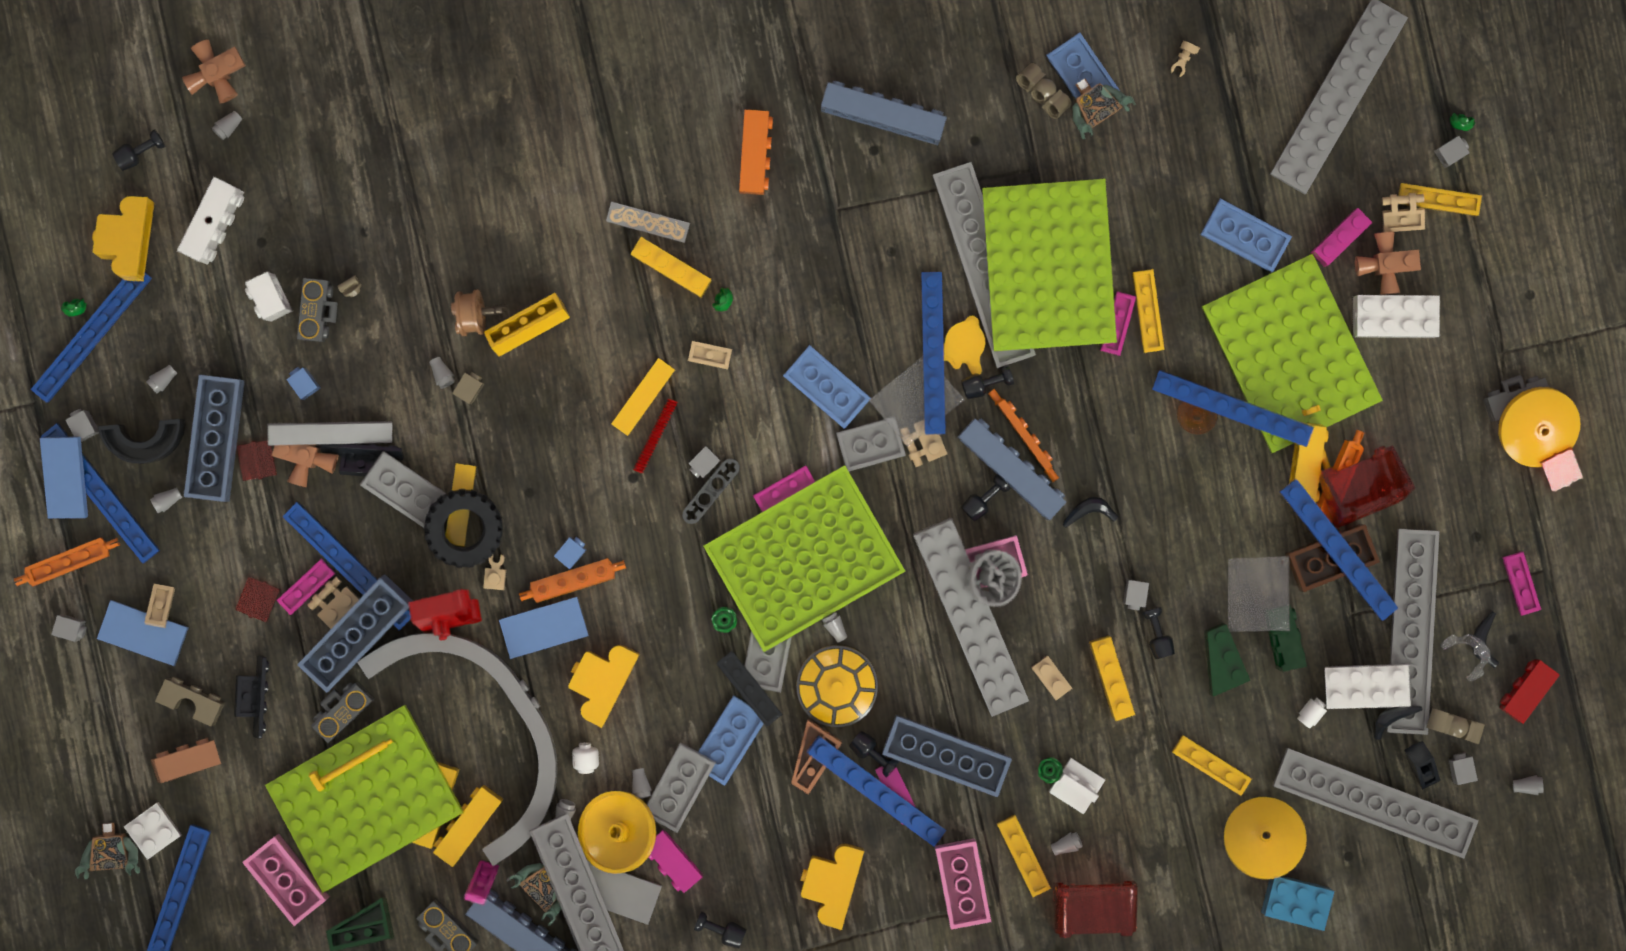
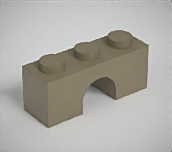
[155,676,225,726]

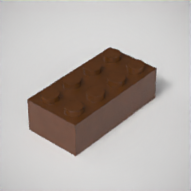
[1285,524,1380,592]

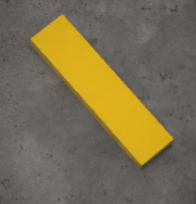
[1398,183,1482,216]
[1132,269,1164,353]
[611,358,675,436]
[445,463,477,547]
[1172,735,1252,796]
[997,815,1051,897]

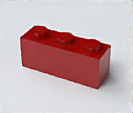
[1499,659,1560,724]

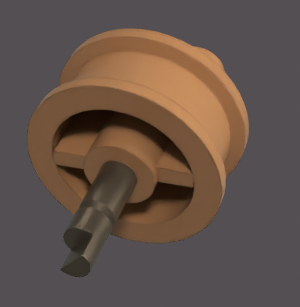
[451,289,509,336]

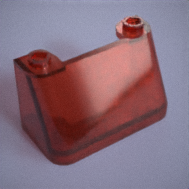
[1319,445,1415,528]
[1053,881,1138,938]

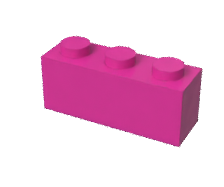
[1310,208,1372,267]
[648,829,703,893]

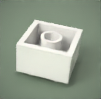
[245,272,293,322]

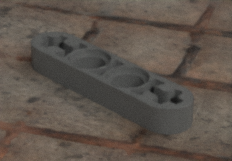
[682,459,740,524]

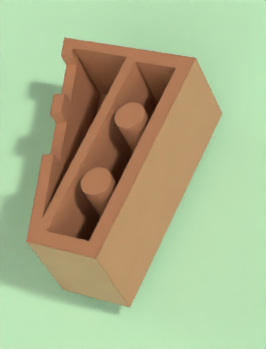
[791,719,842,794]
[151,738,221,783]

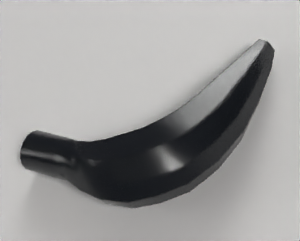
[1063,497,1119,528]
[1471,611,1499,668]
[1374,706,1422,740]

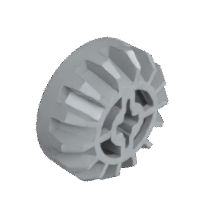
[965,550,1021,606]

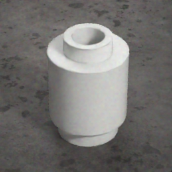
[1297,698,1327,728]

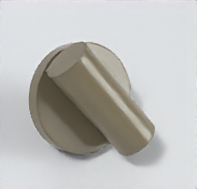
[337,276,361,297]

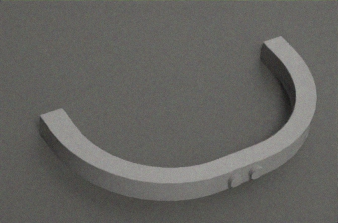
[357,633,557,866]

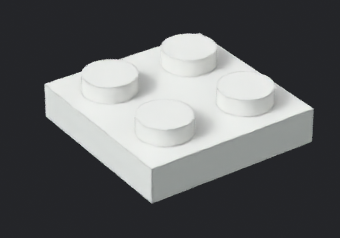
[124,802,182,860]

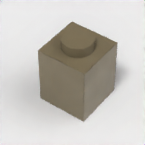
[452,372,484,405]

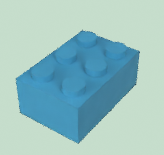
[1261,876,1335,931]

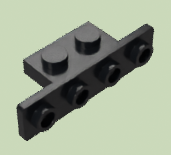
[320,444,404,476]
[234,656,269,739]

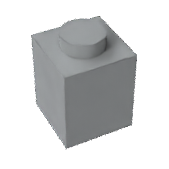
[1434,136,1470,168]
[66,409,99,442]
[688,446,721,478]
[1123,579,1149,610]
[51,614,87,642]
[1448,753,1478,785]

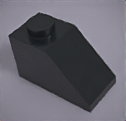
[1404,741,1441,790]

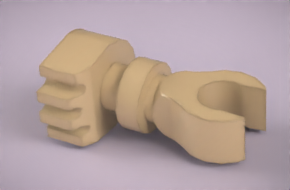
[1171,40,1200,77]

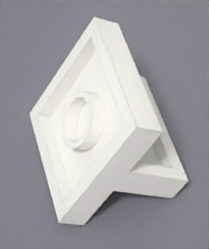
[1049,757,1105,814]

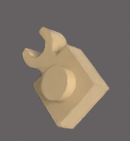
[483,554,506,590]

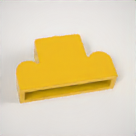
[92,196,154,282]
[568,645,640,728]
[800,844,864,930]

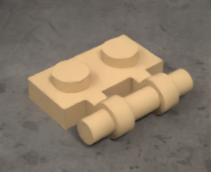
[1382,193,1425,232]
[900,420,947,467]
[308,576,360,629]

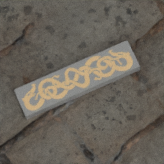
[606,202,690,243]

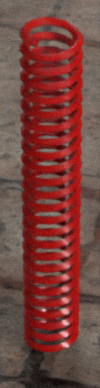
[633,399,678,473]

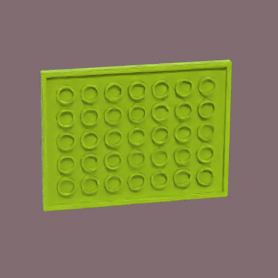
[982,179,1117,352]
[1202,254,1383,453]
[704,465,905,652]
[265,705,464,893]

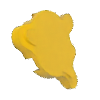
[944,316,985,375]

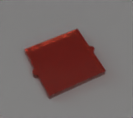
[237,440,277,481]
[1540,447,1583,492]
[235,577,280,622]

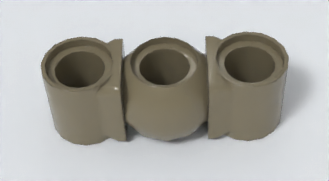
[1016,63,1071,119]
[1426,708,1485,744]

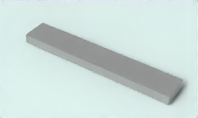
[268,421,392,445]

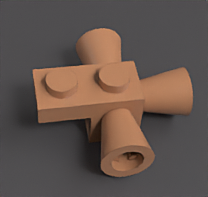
[182,39,246,103]
[1355,232,1421,295]
[272,444,339,487]

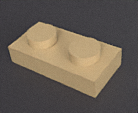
[688,341,732,370]
[144,584,175,628]
[1031,655,1072,700]

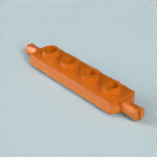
[988,389,1059,483]
[1317,430,1365,523]
[14,537,120,587]
[519,558,626,603]

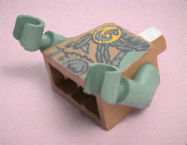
[1073,79,1136,139]
[75,822,140,879]
[506,863,561,926]

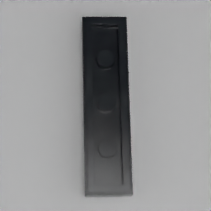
[716,651,783,727]

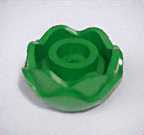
[1450,113,1476,131]
[712,288,733,312]
[61,298,87,317]
[711,607,737,633]
[1038,757,1063,783]

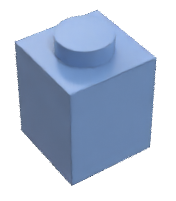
[286,367,321,400]
[554,537,586,569]

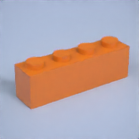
[739,110,773,195]

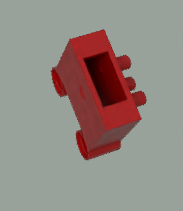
[409,589,482,641]

